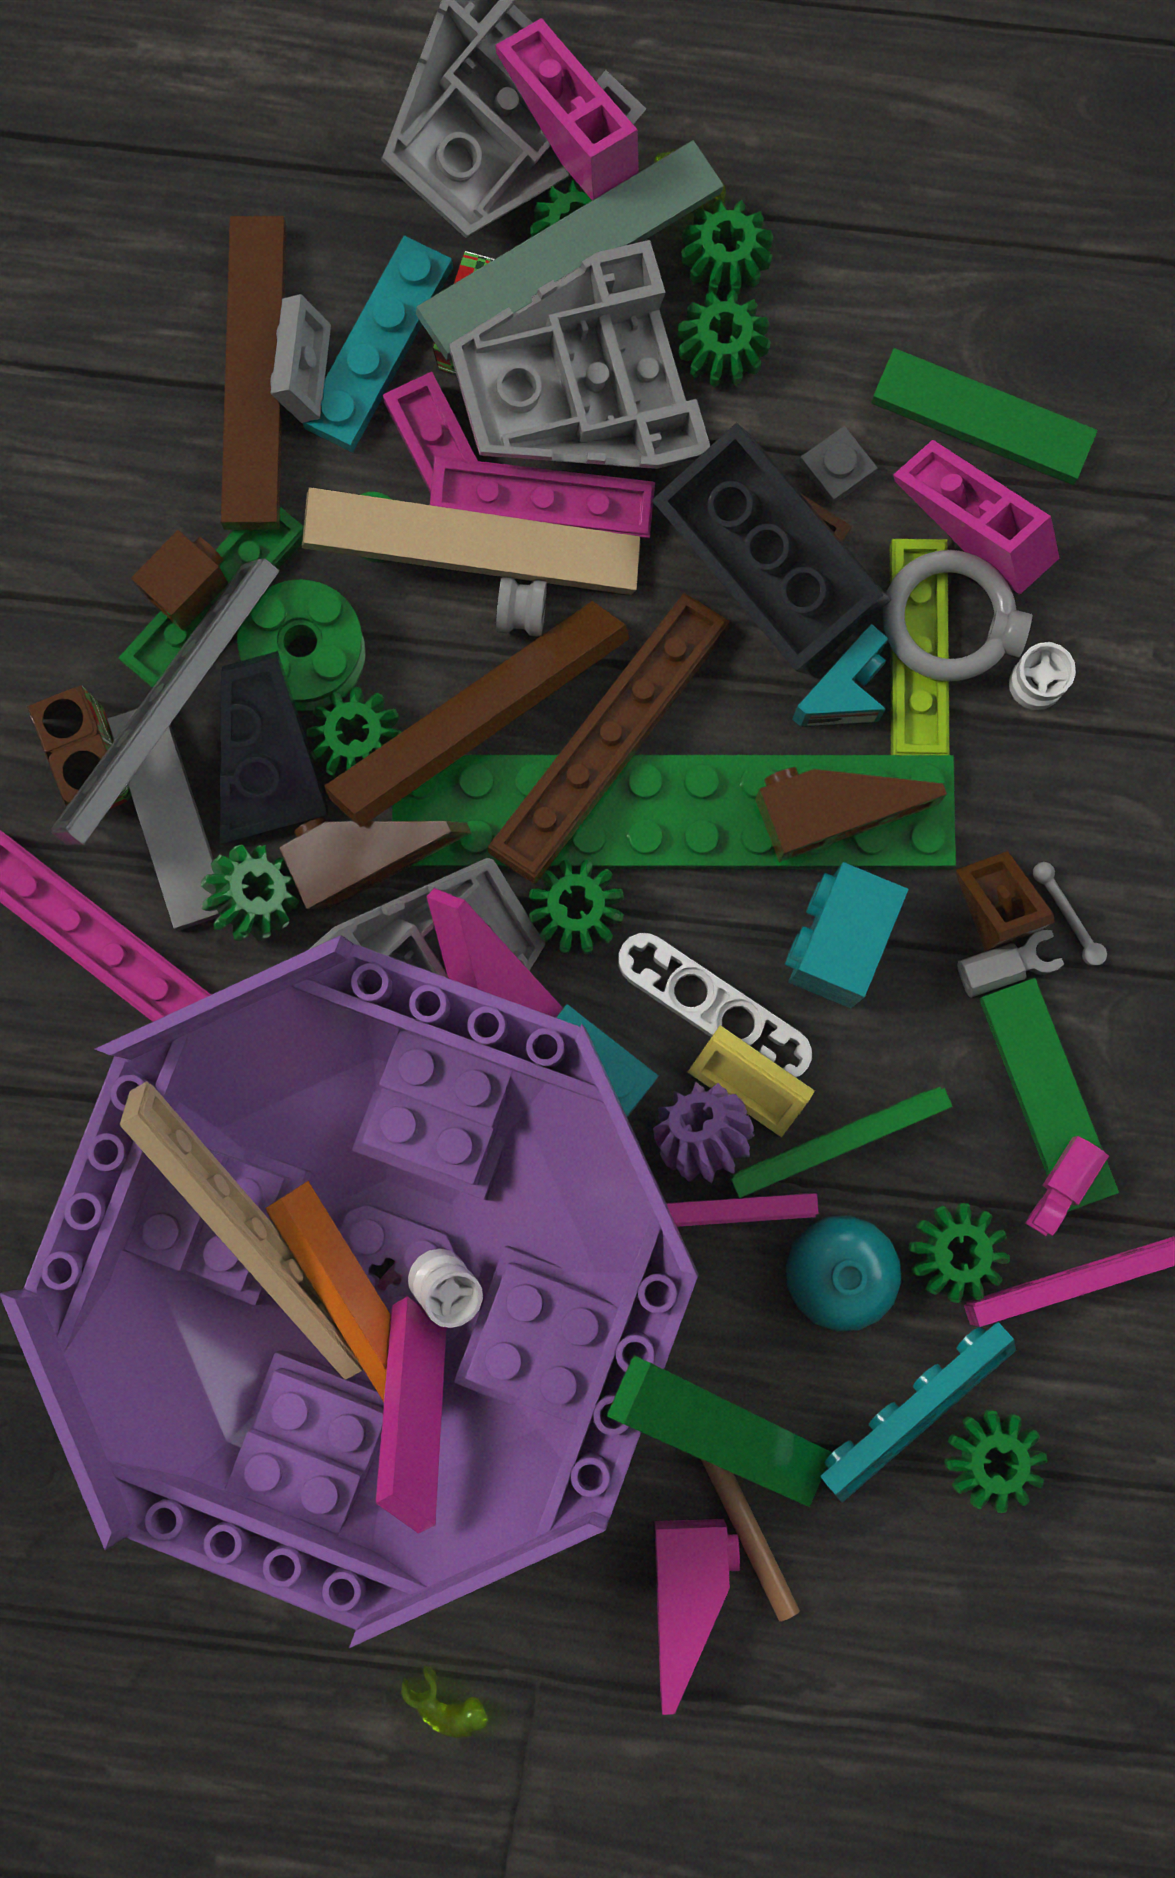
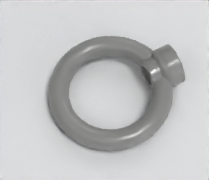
[882,550,1033,681]

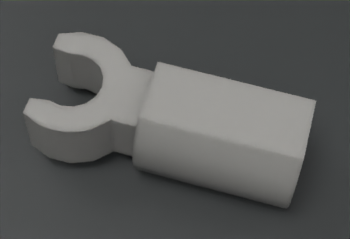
[957,930,1064,998]

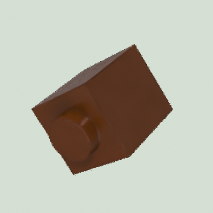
[131,530,228,631]

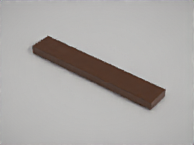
[221,216,287,530]
[488,593,730,884]
[324,601,630,828]

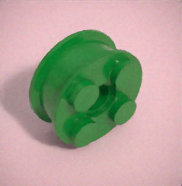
[237,579,366,712]

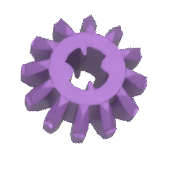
[653,1082,754,1183]

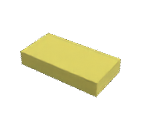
[688,1025,815,1138]

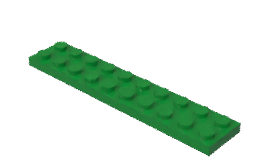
[392,755,956,869]

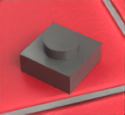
[799,425,878,507]

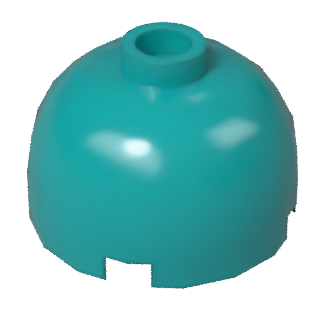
[785,1215,901,1332]

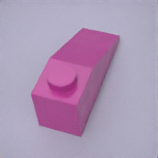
[495,18,639,201]
[893,440,1060,594]
[427,888,563,1018]
[654,1519,740,1715]

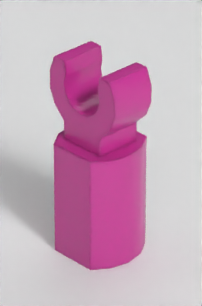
[1025,1136,1109,1236]

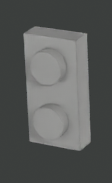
[270,294,331,423]

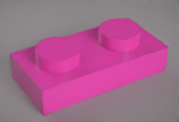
[383,371,478,494]

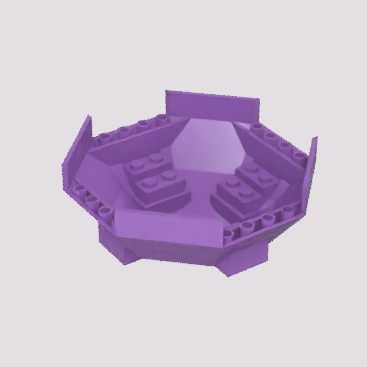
[0,935,699,1648]

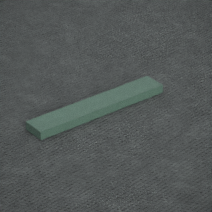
[416,140,724,360]

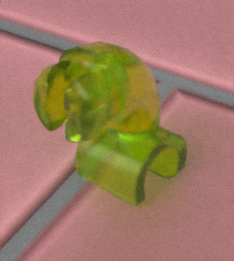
[401,1666,488,1738]

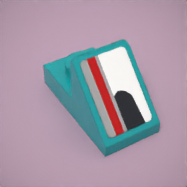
[792,624,888,727]

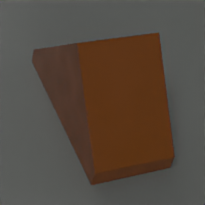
[956,851,1055,952]

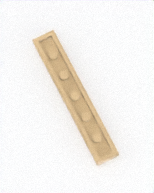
[302,487,640,595]
[120,1081,363,1380]

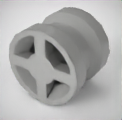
[496,577,547,637]

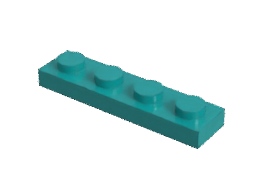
[303,236,453,453]
[820,1322,1016,1503]

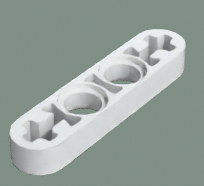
[619,933,812,1078]

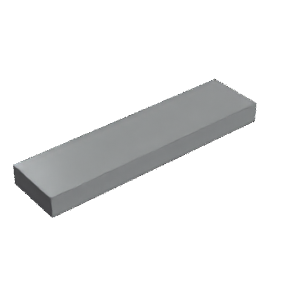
[107,709,220,931]

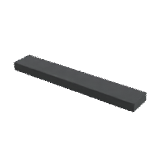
[51,558,279,845]

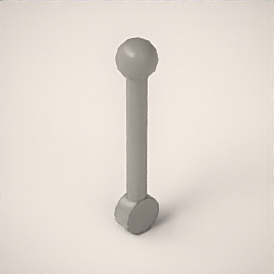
[1033,862,1107,966]

